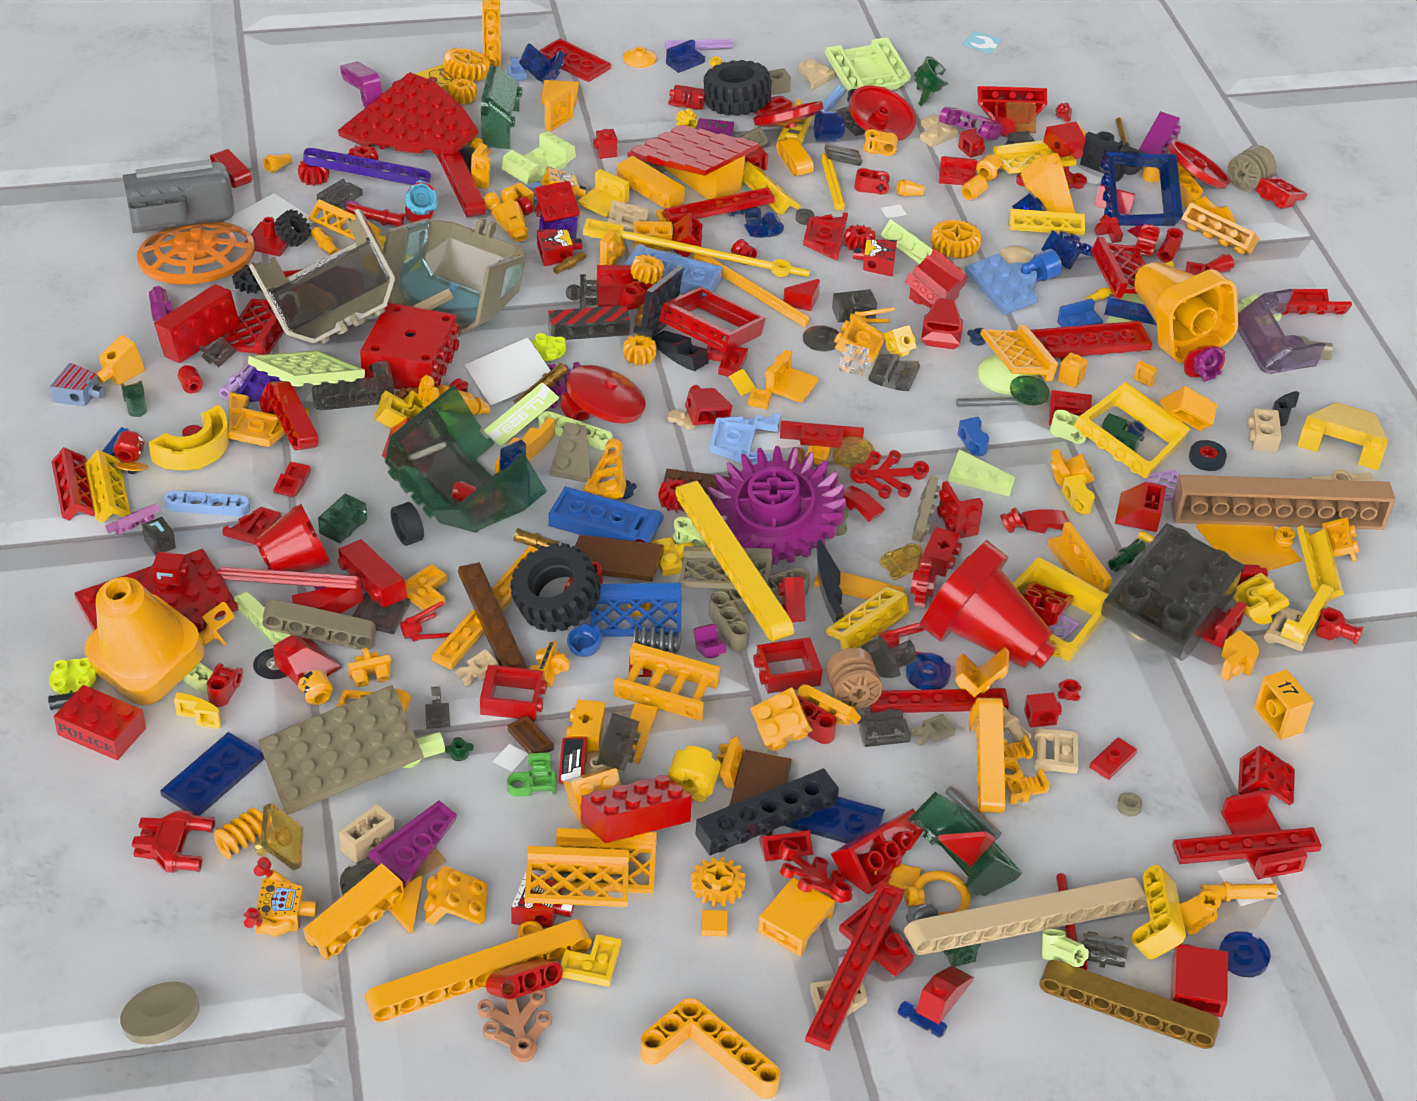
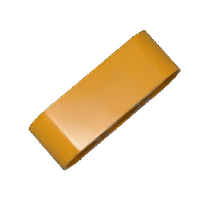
[776,138,814,176]

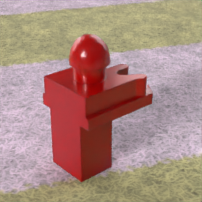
[1095,215,1124,243]

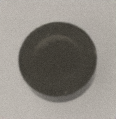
[795,209,814,225]

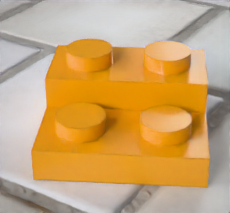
[834,315,885,363]
[750,688,813,751]

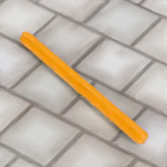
[693,253,810,327]

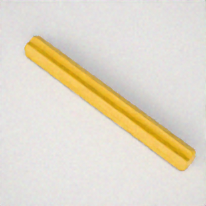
[821,153,845,211]

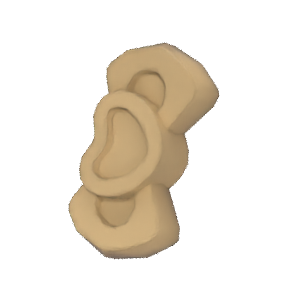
[667,409,696,430]

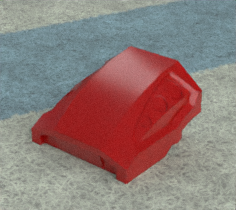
[1022,581,1074,627]

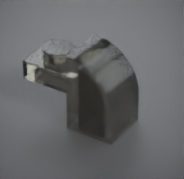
[861,637,917,678]

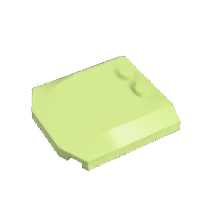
[824,37,911,92]

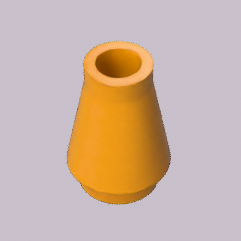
[263,153,291,173]
[896,179,924,197]

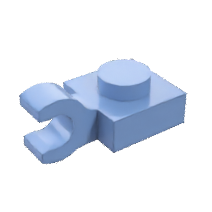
[507,57,527,81]

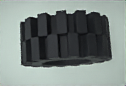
[274,209,312,247]

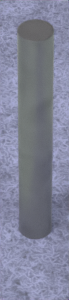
[956,397,1018,407]
[945,786,1002,840]

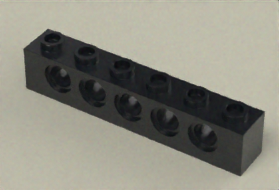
[695,768,839,856]

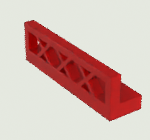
[51,447,95,521]

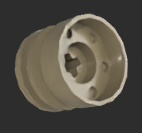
[1227,145,1276,192]

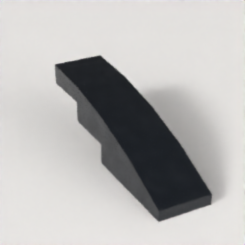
[817,539,844,623]

